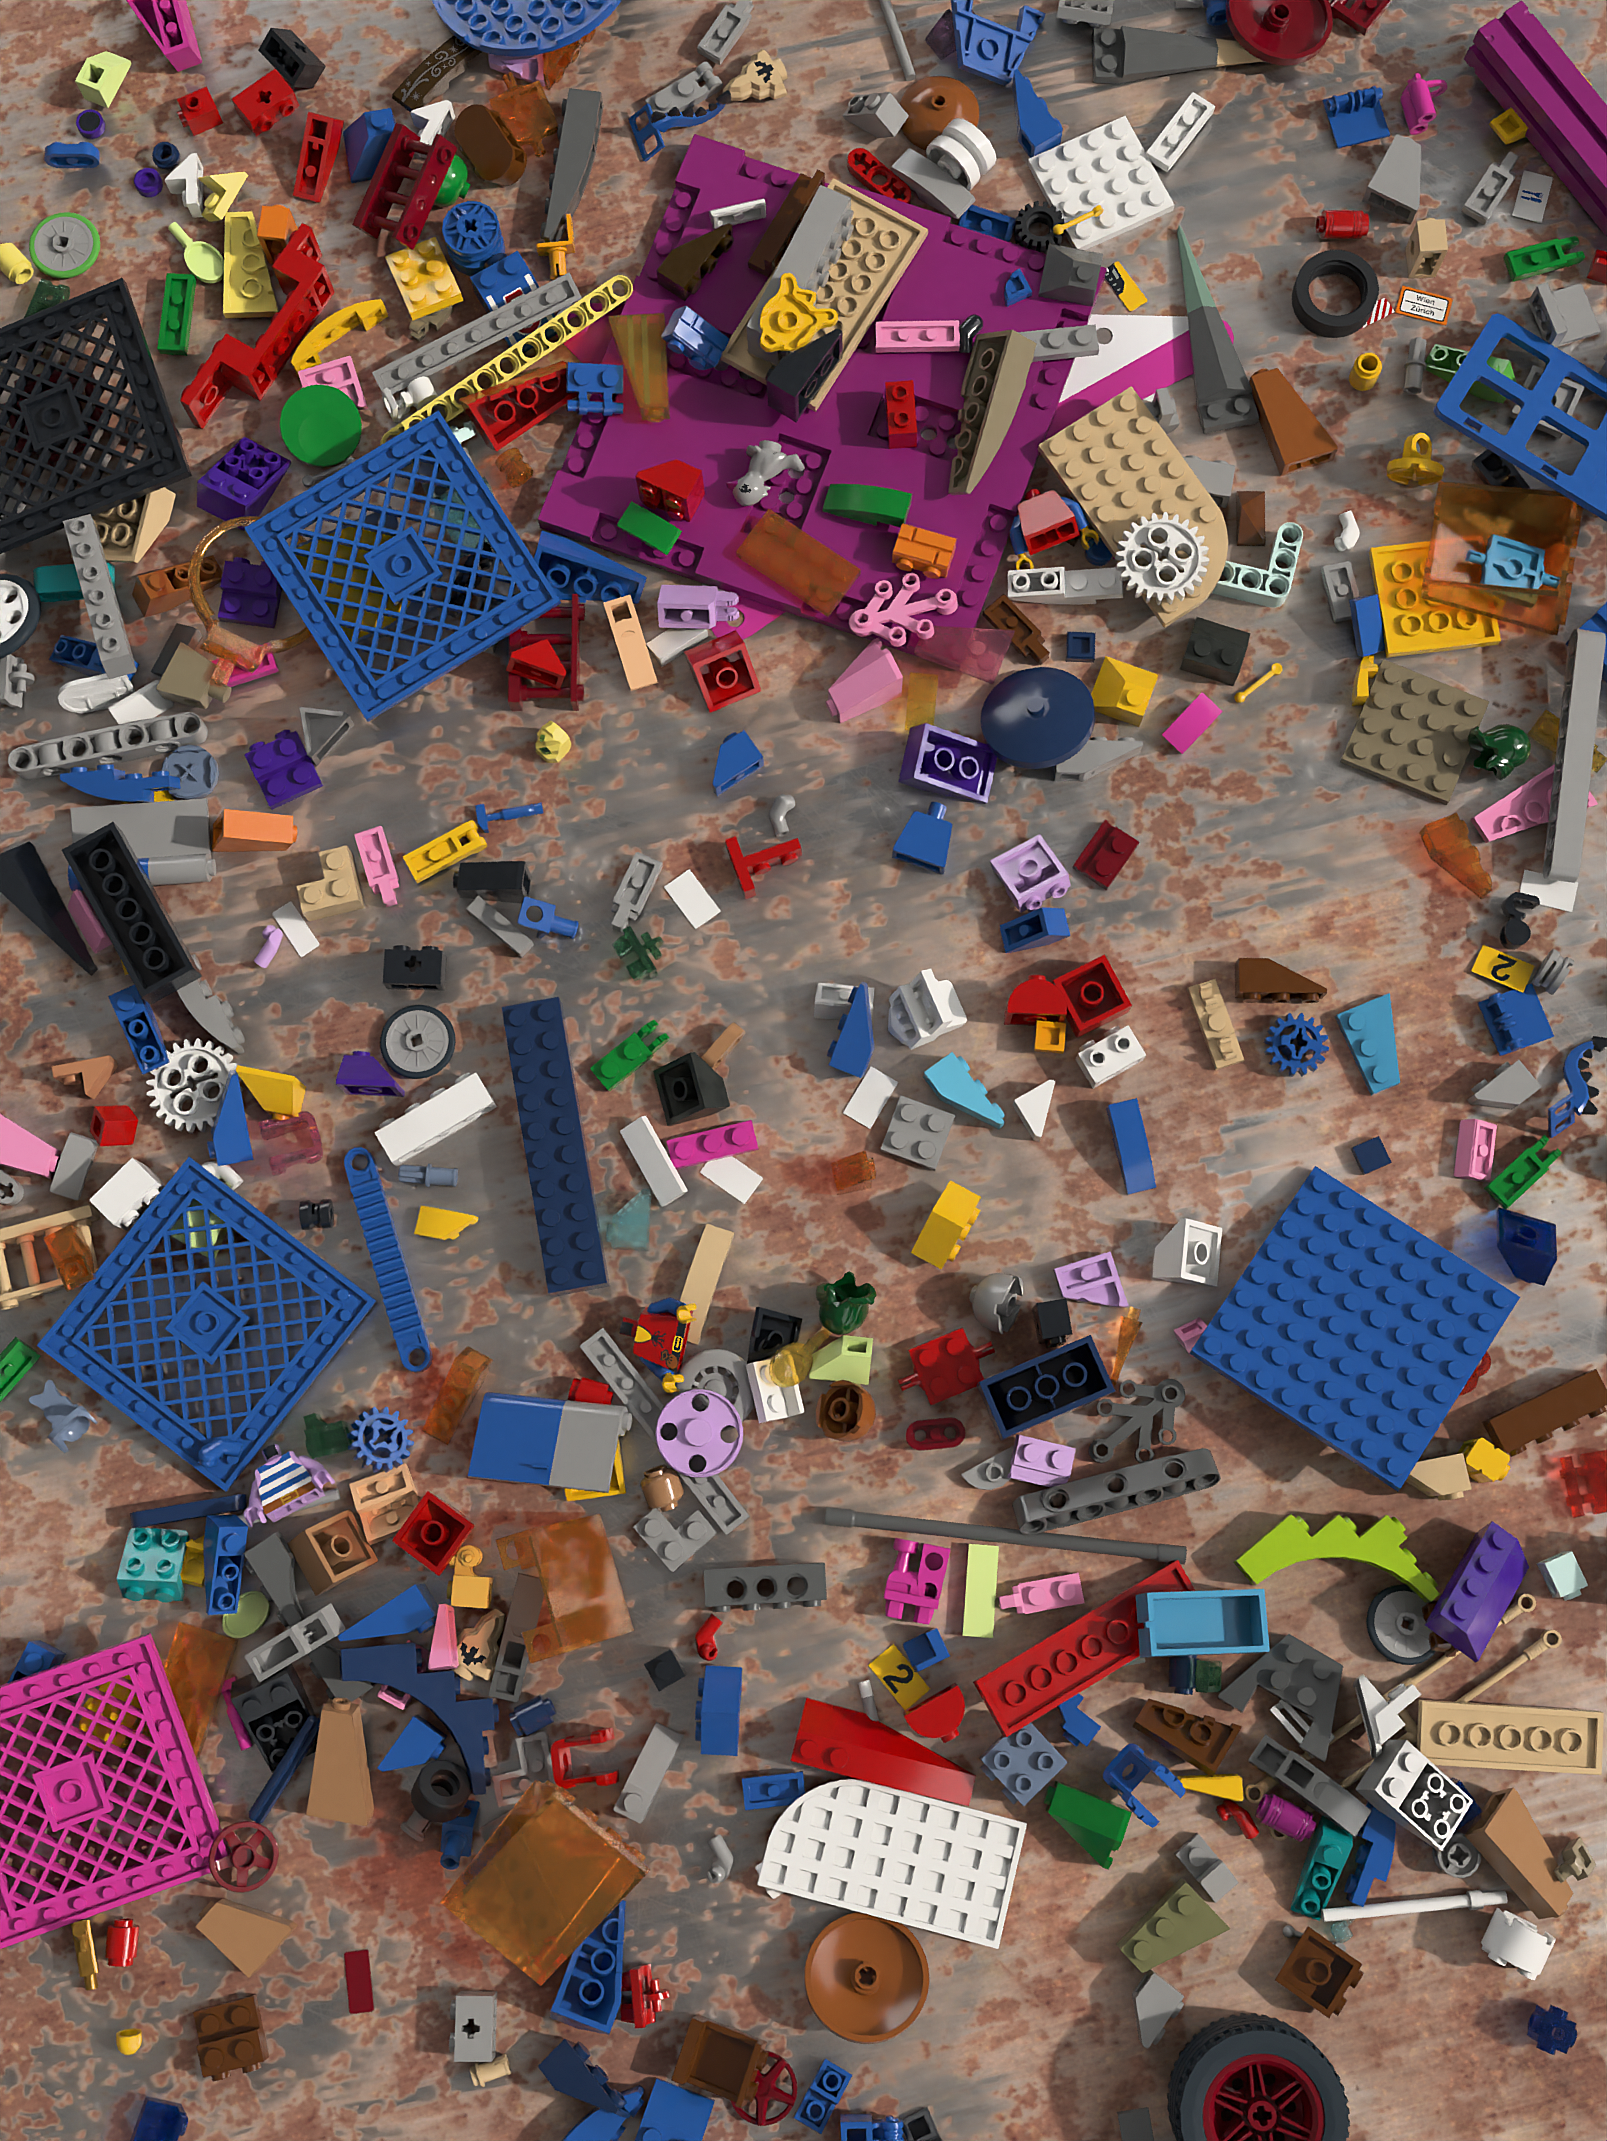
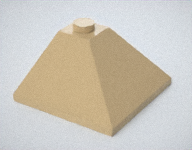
[71,487,176,563]

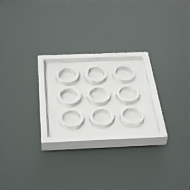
[1027,116,1175,250]

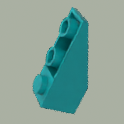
[1290,1816,1353,1921]

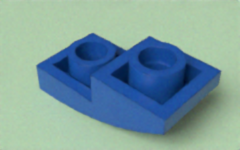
[793,2059,852,2134]

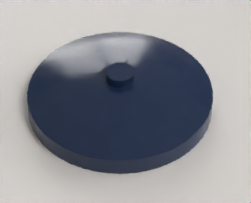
[980,667,1095,769]

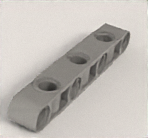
[8,712,208,780]

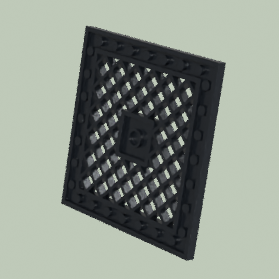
[0,278,192,554]

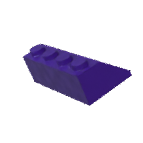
[1425,1521,1529,1662]

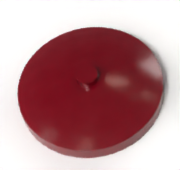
[1226,0,1333,66]

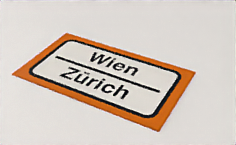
[1395,285,1453,326]

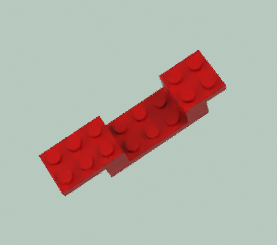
[180,223,335,430]

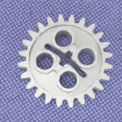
[1115,512,1209,605]
[146,1038,243,1133]

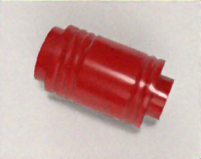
[1316,210,1369,239]

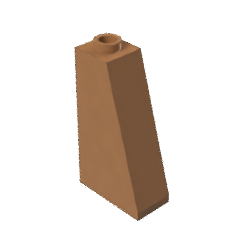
[306,1698,374,1826]
[1465,1787,1574,1919]

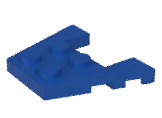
[951,0,1046,86]

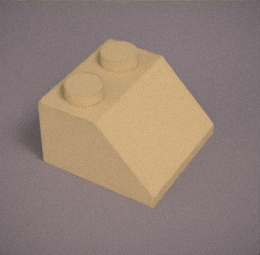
[1406,1453,1471,1501]

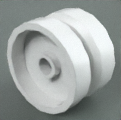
[926,118,996,191]

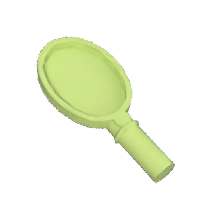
[168,222,224,283]
[222,1576,295,1638]

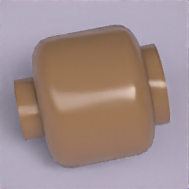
[640,1464,684,1512]

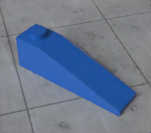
[534,531,647,604]
[550,1890,626,2035]

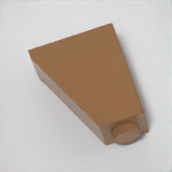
[195,1898,298,1978]

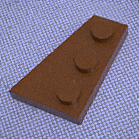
[1132,1699,1242,1777]

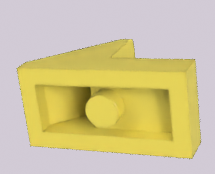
[198,172,248,222]

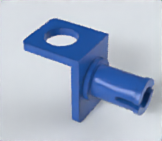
[517,897,579,939]
[440,1800,480,1870]

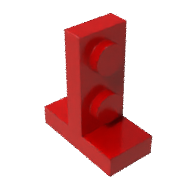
[725,836,802,899]

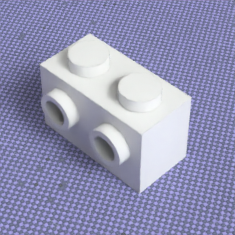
[1075,1025,1146,1089]

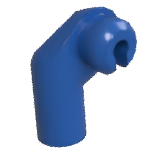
[198,1438,243,1468]

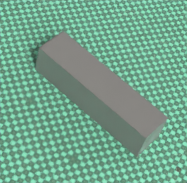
[466,895,534,958]

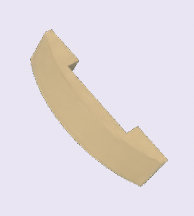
[680,1224,735,1345]

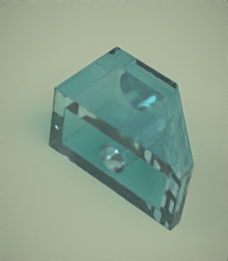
[606,1188,652,1251]

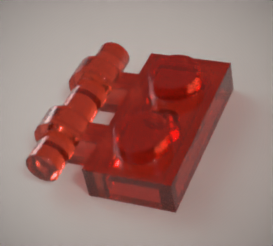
[1559,1450,1607,1518]

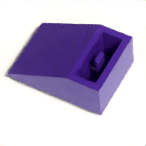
[197,437,291,531]

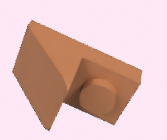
[52,1055,118,1099]

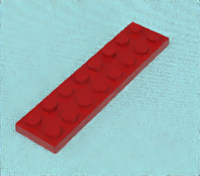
[973,1560,1196,1737]

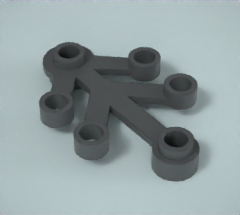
[1089,1379,1185,1463]

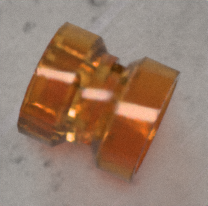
[495,448,534,488]

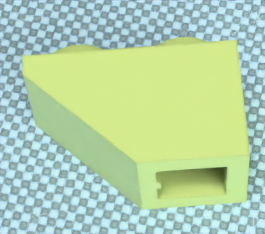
[75,51,132,108]
[809,1335,873,1385]

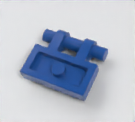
[566,362,624,416]

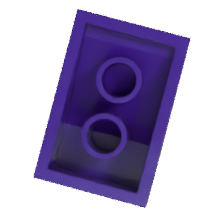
[898,723,997,804]

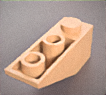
[603,595,658,691]

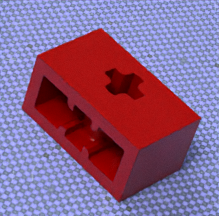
[231,69,299,137]
[885,380,917,449]

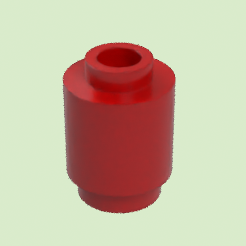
[568,1377,614,1405]
[105,1918,139,1967]

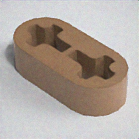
[702,1022,746,1070]

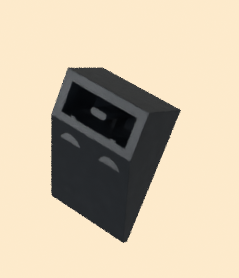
[231,1663,318,1773]

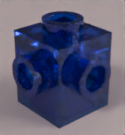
[1527,2004,1577,2055]

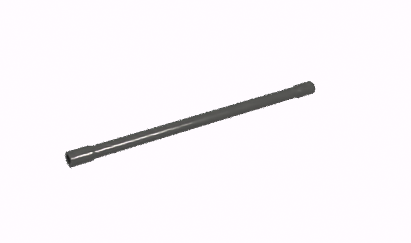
[825,1507,1187,1565]

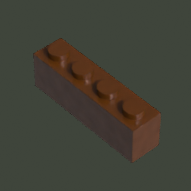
[1482,1369,1607,1457]

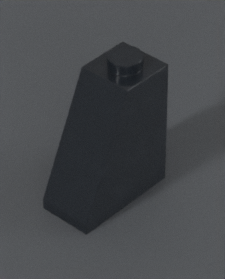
[453,861,532,904]

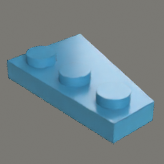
[1335,993,1400,1096]

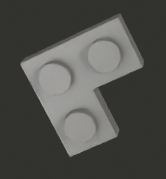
[633,1508,718,1573]
[492,1731,559,1807]

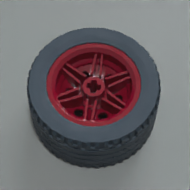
[1167,2013,1350,2141]

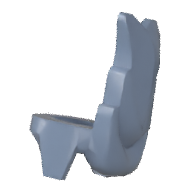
[29,1380,98,1453]

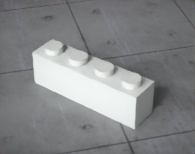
[374,1072,497,1167]

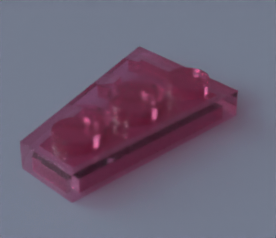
[914,626,1015,685]

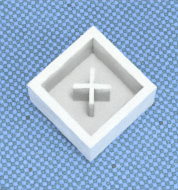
[89,1158,166,1232]

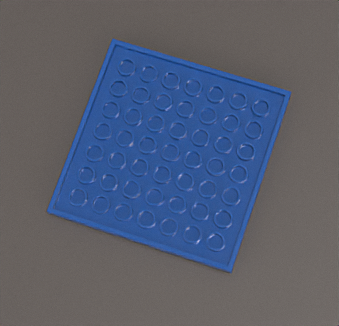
[1189,1166,1520,1492]

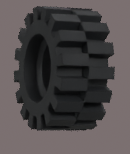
[1014,201,1065,254]

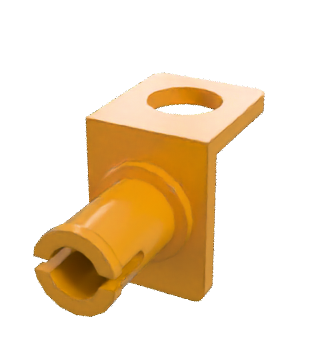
[536,214,575,280]

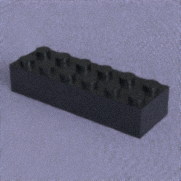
[62,822,202,1005]

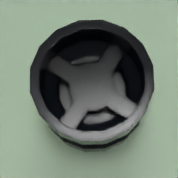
[299,1199,334,1230]

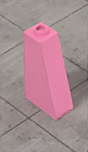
[0,1114,61,1179]

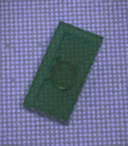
[1195,1660,1222,1693]

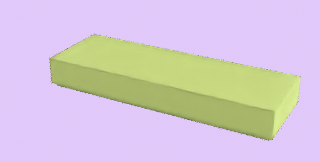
[962,1544,999,1638]

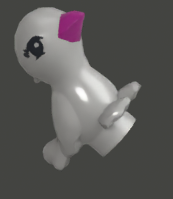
[726,440,805,506]

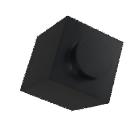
[644,1648,688,1691]

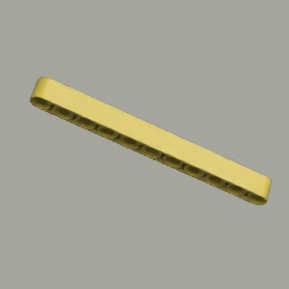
[380,275,633,446]

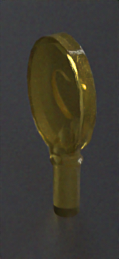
[769,1327,832,1388]

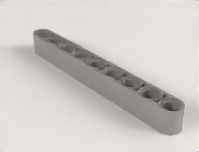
[1543,629,1606,883]

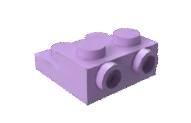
[990,834,1071,913]

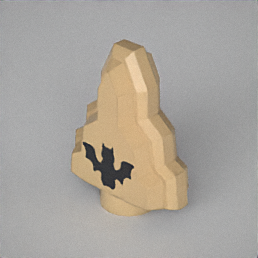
[723,49,788,101]
[451,1609,505,1683]

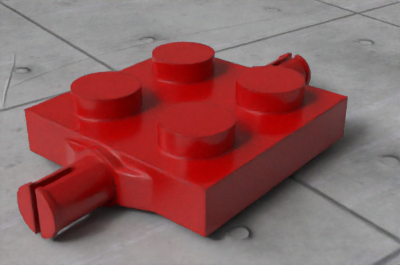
[897,1327,995,1405]

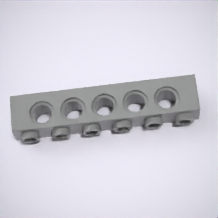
[63,514,137,679]

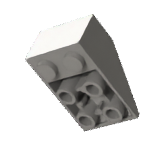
[1355,1740,1473,1851]

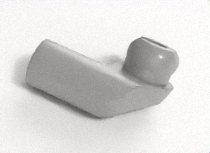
[769,794,795,837]

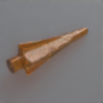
[1110,1306,1143,1387]

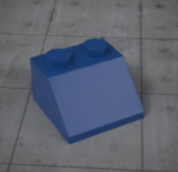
[635,2078,715,2141]

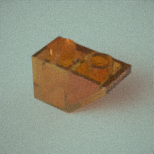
[831,1151,877,1195]
[43,1225,96,1292]

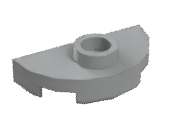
[961,1446,1014,1490]

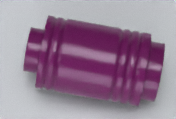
[1255,1794,1316,1842]

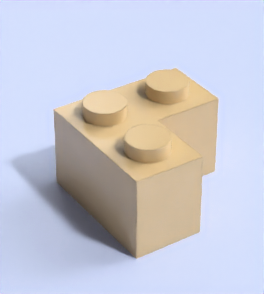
[296,845,365,922]

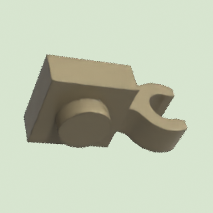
[409,305,454,342]
[1554,1837,1596,1883]

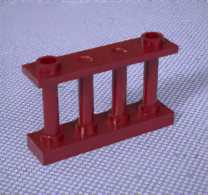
[352,123,458,250]
[508,594,585,711]

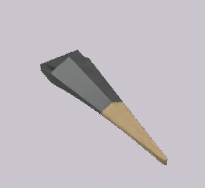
[1092,26,1264,84]

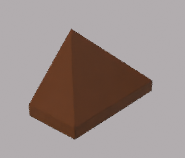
[1236,491,1266,546]

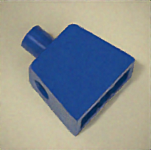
[892,802,953,875]

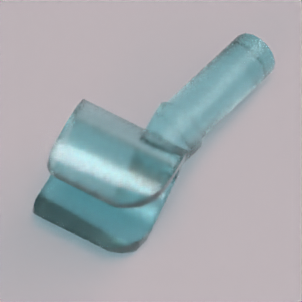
[1330,1919,1355,1943]

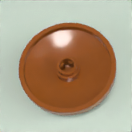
[804,1912,929,2044]

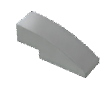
[891,148,976,219]
[244,1603,346,1683]

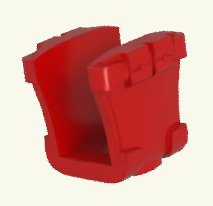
[551,1728,620,1789]

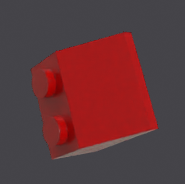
[684,630,761,713]

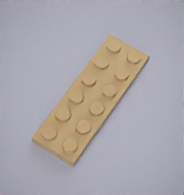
[1417,1700,1604,1775]

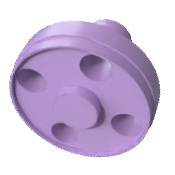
[655,1389,743,1478]

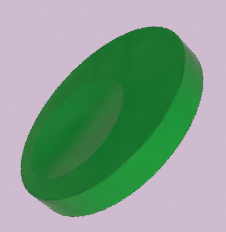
[280,385,362,468]

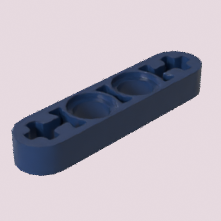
[130,1494,247,1528]

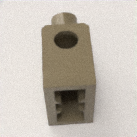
[156,642,232,709]

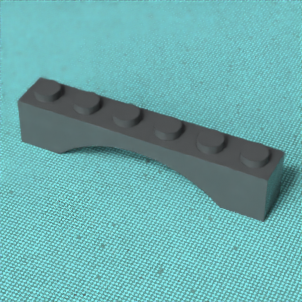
[243,1531,377,1702]

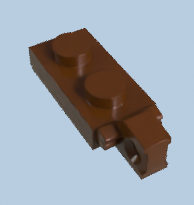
[982,594,1050,666]

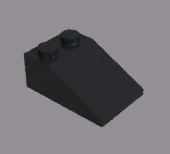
[765,328,843,422]

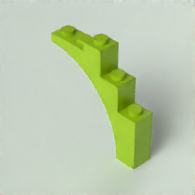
[1233,1514,1440,1603]

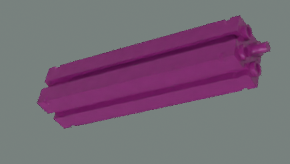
[1464,0,1607,237]

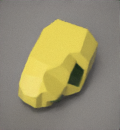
[535,721,571,763]

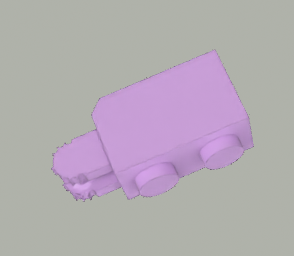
[657,585,739,629]

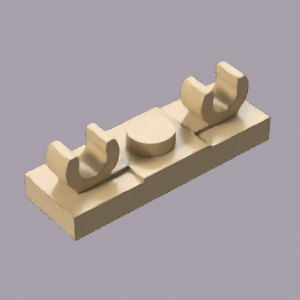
[1187,979,1244,1070]

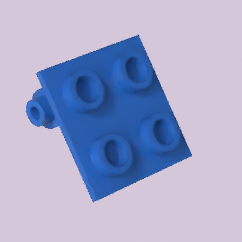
[1322,86,1390,149]
[1478,983,1554,1056]

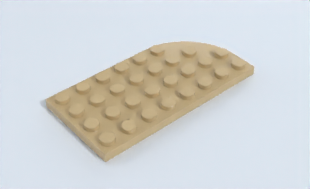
[1038,386,1228,628]

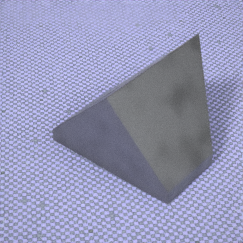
[299,707,354,766]

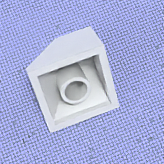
[1153,1218,1222,1287]

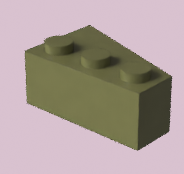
[1116,1878,1230,1973]

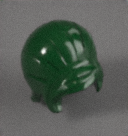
[1468,724,1531,781]
[816,1271,877,1335]

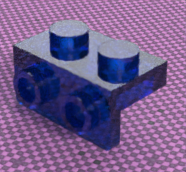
[130,2096,188,2141]

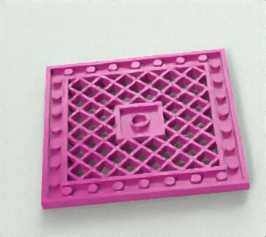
[0,1632,231,1949]

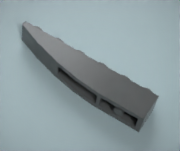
[540,88,604,243]

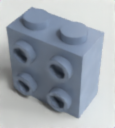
[979,1723,1068,1806]

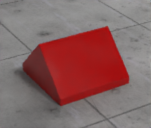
[392,1491,475,1576]

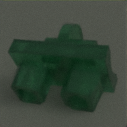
[612,926,664,982]

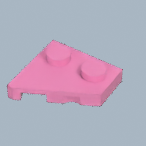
[298,356,368,410]

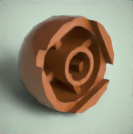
[815,1380,876,1442]

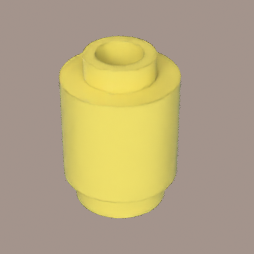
[0,243,34,284]

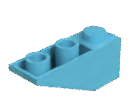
[923,1052,1005,1129]

